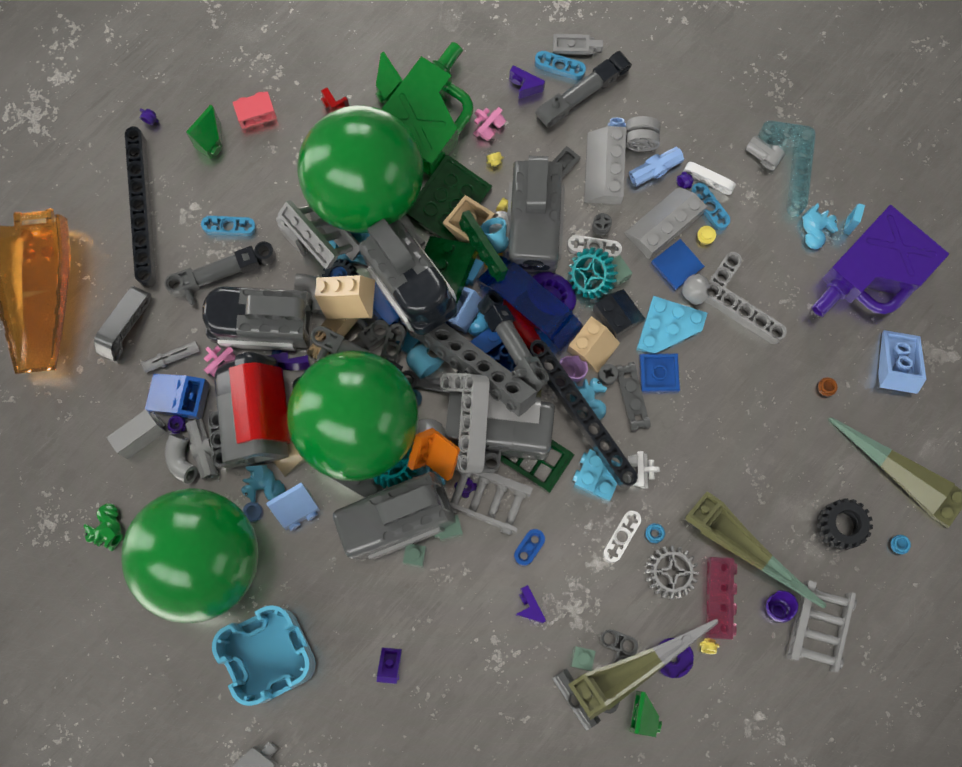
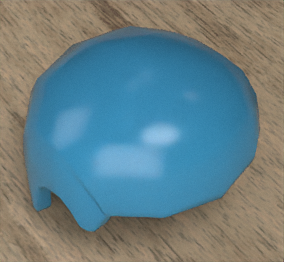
[468,311,489,337]

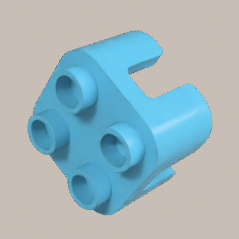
[212,605,315,706]

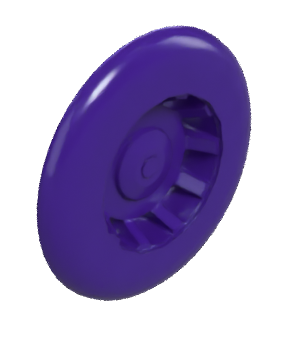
[527,272,577,316]

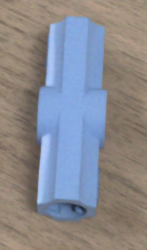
[628,146,684,187]

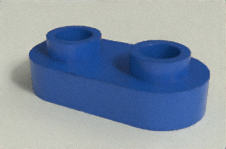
[514,529,545,566]

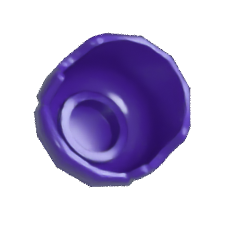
[765,590,799,623]

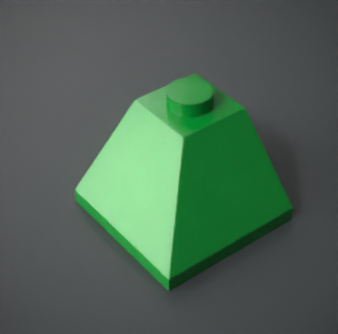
[375,52,403,104]
[186,105,223,159]
[630,691,662,737]

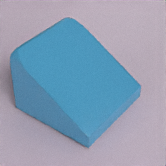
[396,332,420,356]

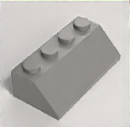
[584,126,626,205]
[624,187,707,260]

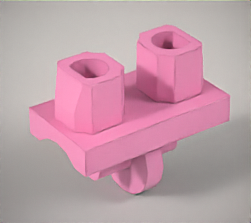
[473,107,506,141]
[203,345,236,377]

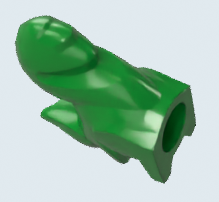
[84,503,123,551]

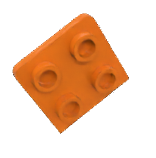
[407,428,460,481]

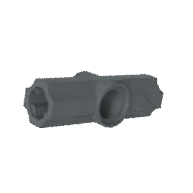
[552,668,601,731]

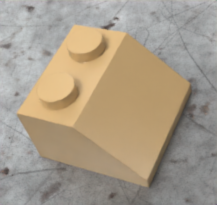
[443,195,496,243]
[567,316,620,373]

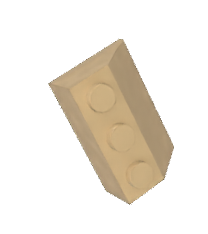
[315,275,375,320]

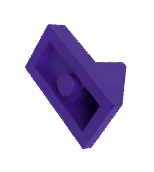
[509,65,545,99]
[515,585,546,623]
[377,647,402,684]

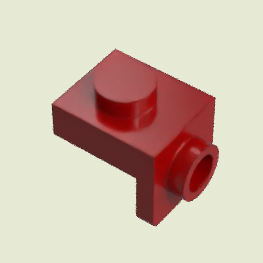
[321,87,349,112]

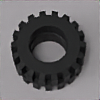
[817,498,873,550]

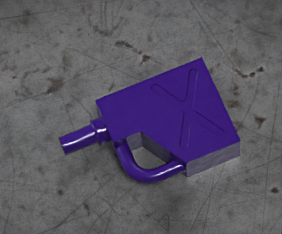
[811,204,949,317]

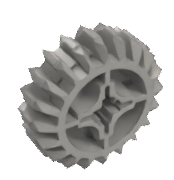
[645,545,699,600]

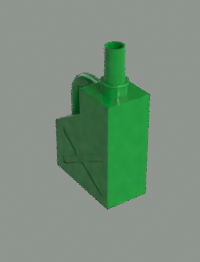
[382,42,473,176]

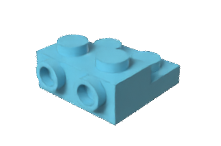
[572,449,620,502]

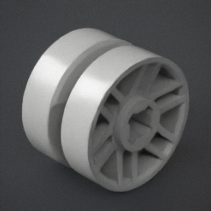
[626,116,660,152]

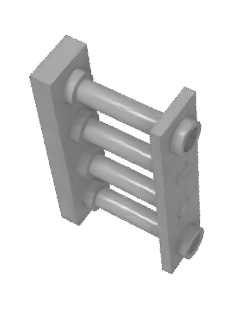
[277,200,360,269]
[450,470,533,535]
[786,580,857,672]

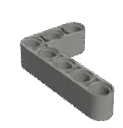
[705,252,787,344]
[440,373,490,473]

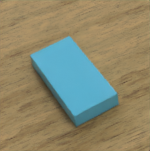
[843,204,865,235]

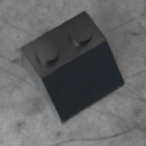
[593,289,645,339]

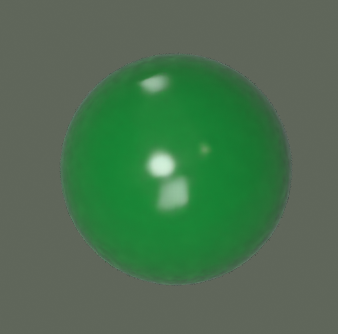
[297,105,424,233]
[287,350,419,481]
[121,488,258,623]

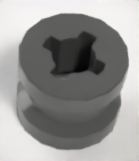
[592,213,612,236]
[598,364,618,386]

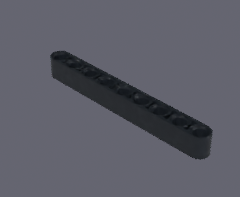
[125,126,156,288]
[529,340,638,489]

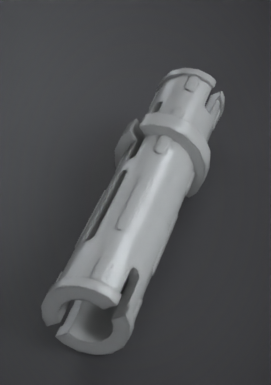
[141,341,200,373]

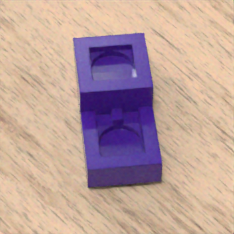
[268,352,311,371]

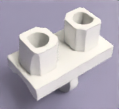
[628,451,660,489]

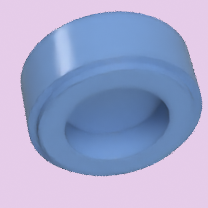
[243,502,263,522]

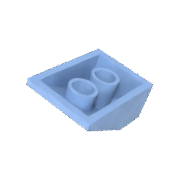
[445,287,482,333]
[878,330,927,394]
[266,482,320,531]

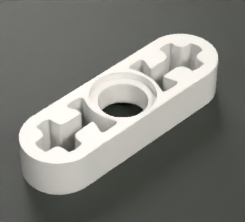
[683,162,736,195]
[567,235,622,258]
[603,511,641,563]

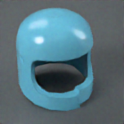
[480,217,509,253]
[406,345,444,379]

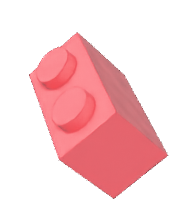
[233,91,277,129]

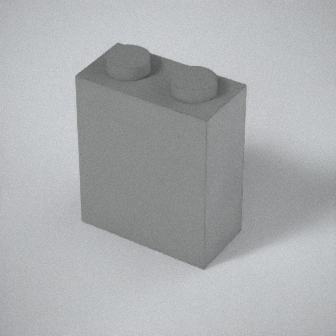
[106,409,166,459]

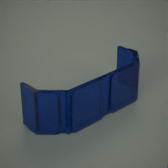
[477,256,583,354]

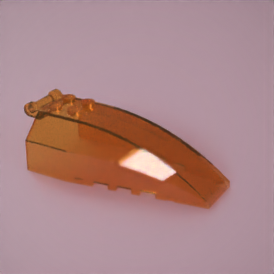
[0,208,71,374]

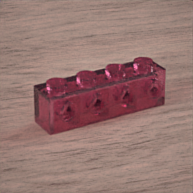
[705,557,737,640]

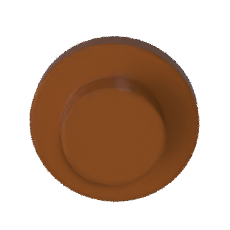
[818,377,838,397]

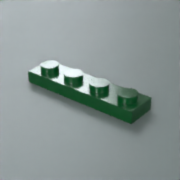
[459,210,508,282]

